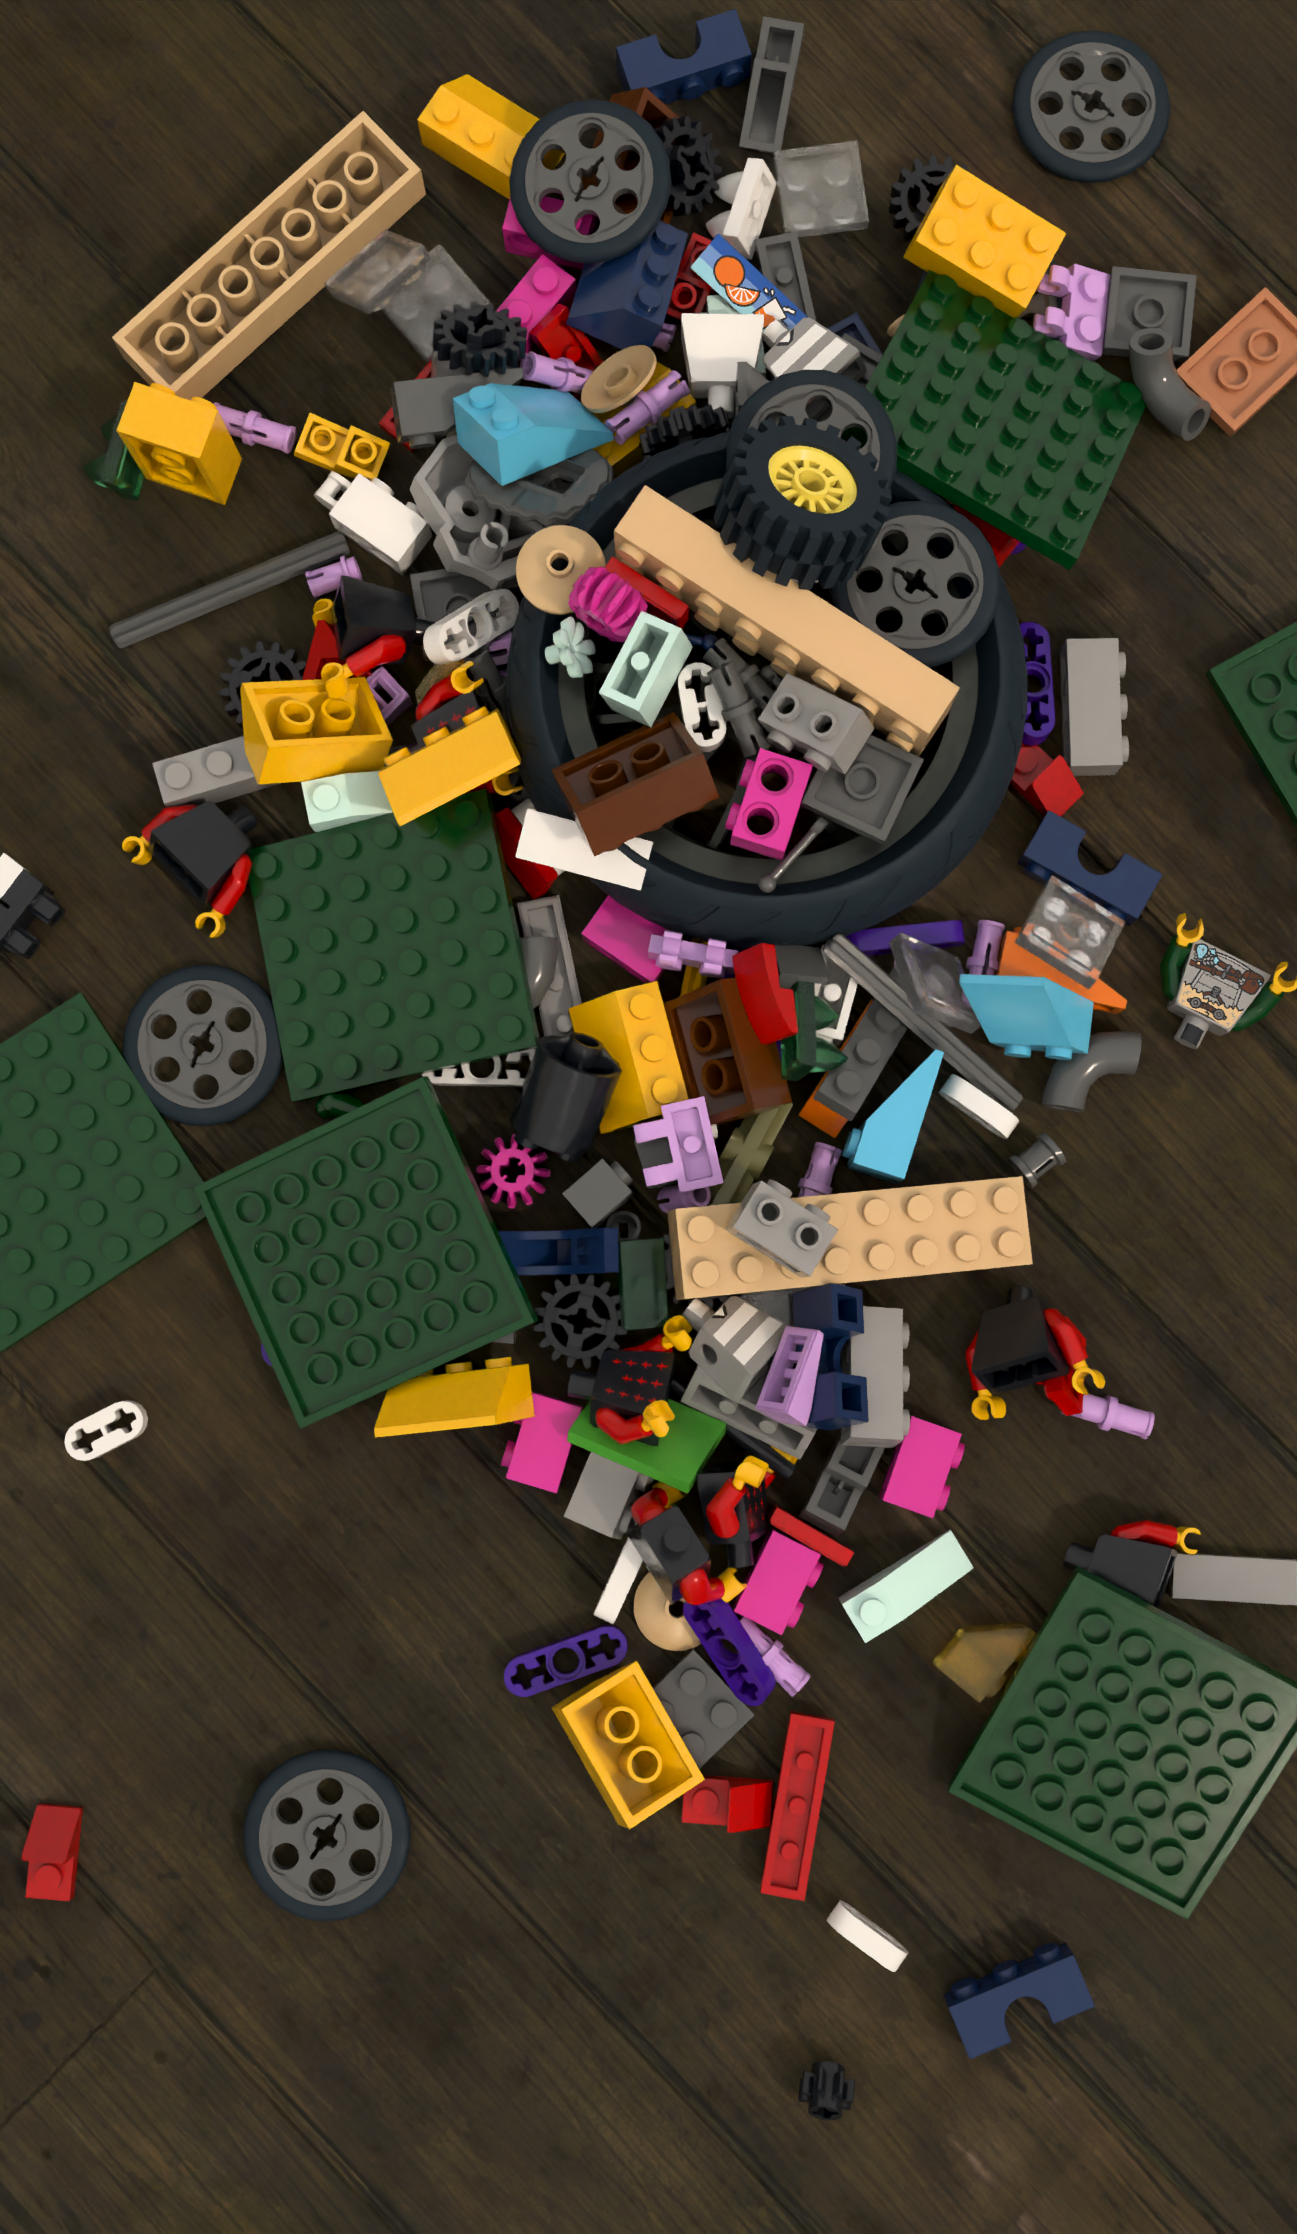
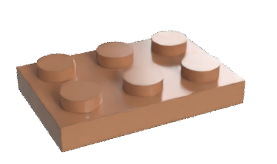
[1177,287,1297,437]

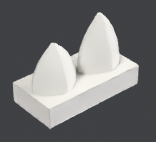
[706,158,777,259]

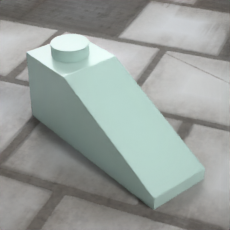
[301,771,393,833]
[838,1529,974,1643]

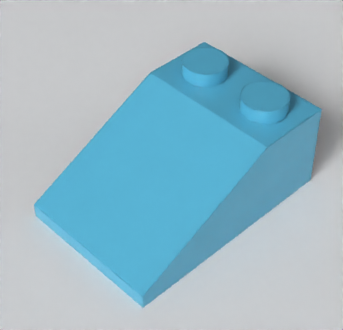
[453,383,614,486]
[959,974,1094,1060]
[842,1049,944,1184]

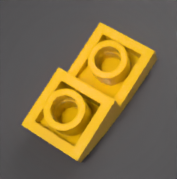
[293,413,390,481]

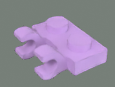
[1033,264,1110,361]
[648,930,739,979]
[633,1096,724,1193]

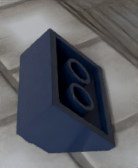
[566,221,688,349]

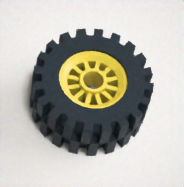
[713,416,892,590]

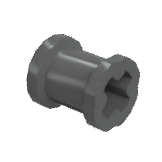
[1008,1132,1067,1189]

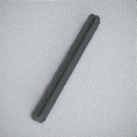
[109,531,350,648]
[822,933,1023,1112]

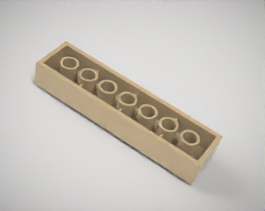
[112,111,426,401]
[614,485,960,757]
[667,1176,1033,1300]

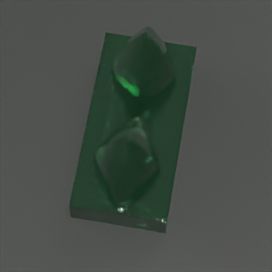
[83,401,144,501]
[781,981,848,1081]
[618,1237,668,1330]

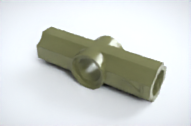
[707,1103,793,1206]

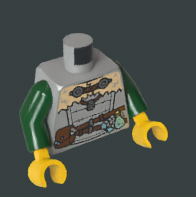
[1160,913,1297,1049]

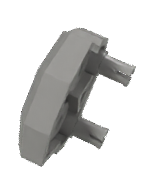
[409,434,572,591]

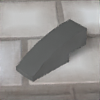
[739,16,805,155]
[798,1431,885,1537]

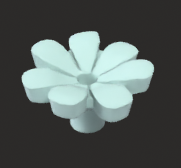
[545,617,596,678]

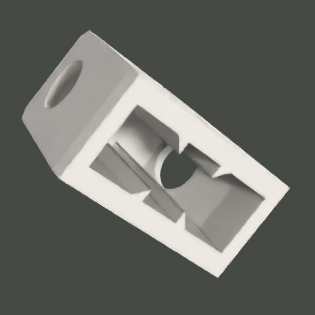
[681,313,764,419]

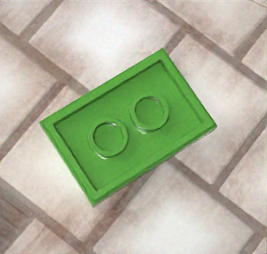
[567,1399,727,1493]

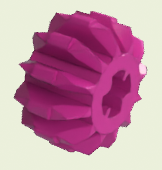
[568,567,648,642]
[476,1134,551,1209]

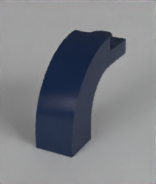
[498,1228,619,1276]

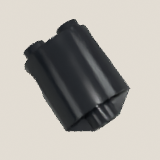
[510,1032,622,1163]

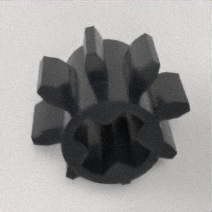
[798,2061,855,2120]

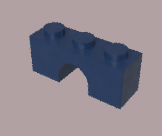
[616,9,752,104]
[1017,810,1163,926]
[793,1283,869,1430]
[943,1942,1095,2059]

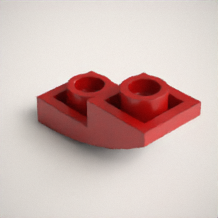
[666,232,715,321]
[732,943,798,1045]

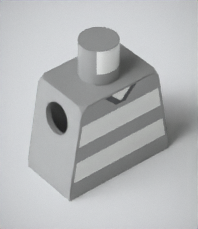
[762,317,867,420]
[682,1296,791,1403]

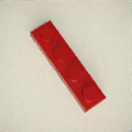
[760,1710,835,1901]

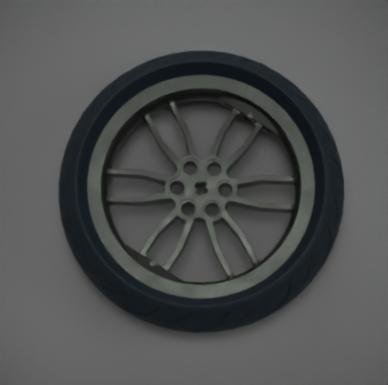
[506,432,1027,948]

